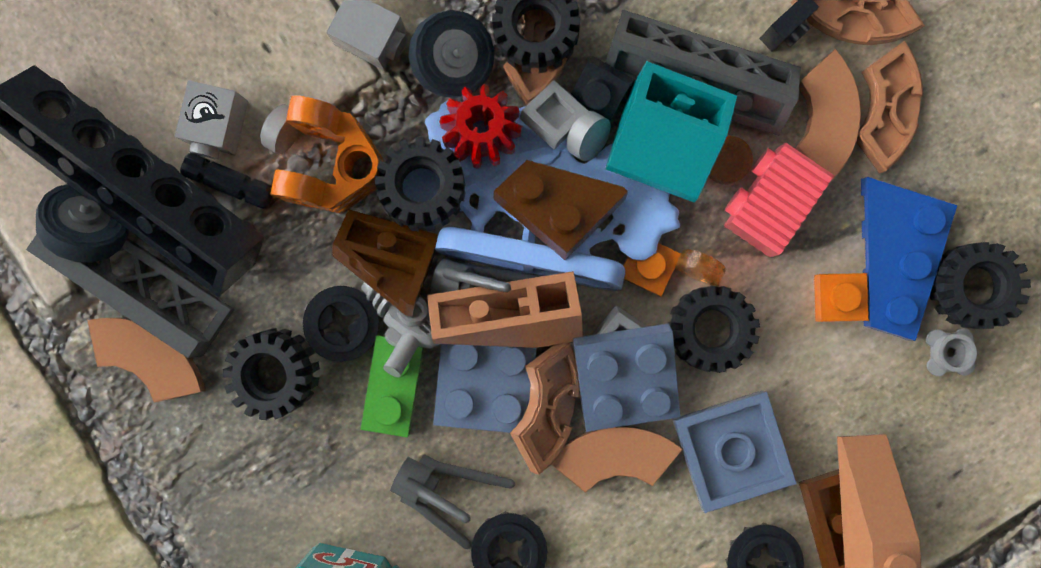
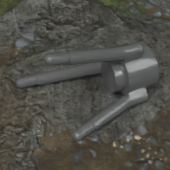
[431,258,541,349]
[390,454,515,549]

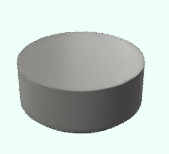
[260,104,300,155]
[566,111,611,161]

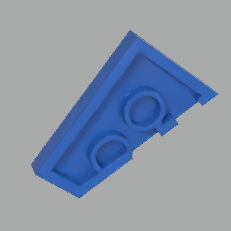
[861,177,957,341]

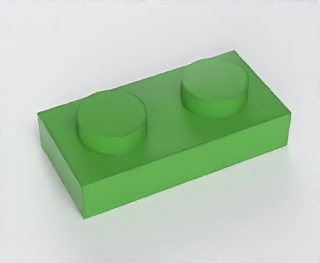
[360,335,424,438]

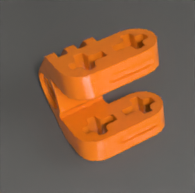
[270,95,385,214]

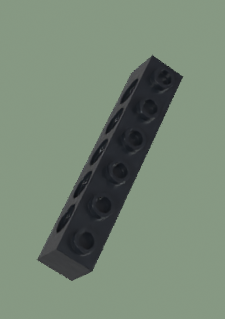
[0,65,265,297]

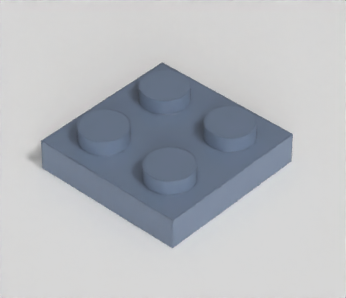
[573,323,680,432]
[433,344,536,433]
[672,390,797,513]

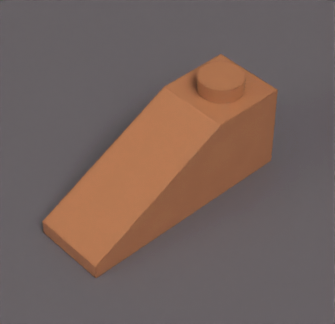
[427,271,583,348]
[837,434,921,568]

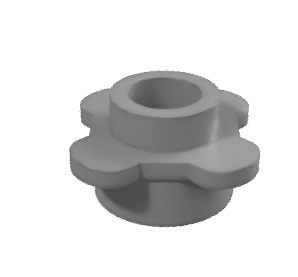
[926,329,977,376]

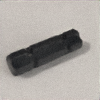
[180,153,273,209]

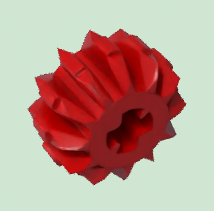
[440,84,522,169]

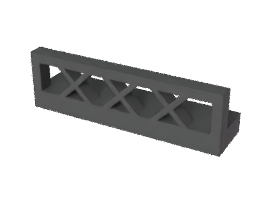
[605,10,801,136]
[26,234,235,358]

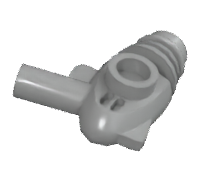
[361,282,439,377]

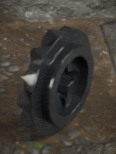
[303,286,380,362]
[471,511,548,568]
[725,522,804,568]

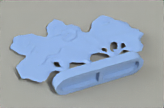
[403,99,680,291]

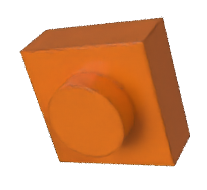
[623,243,681,297]
[814,273,869,322]

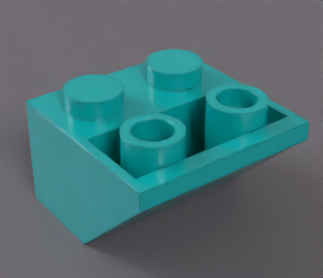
[605,61,737,203]

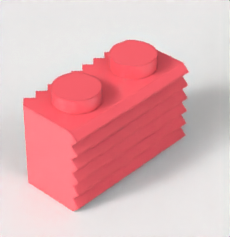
[724,143,834,257]

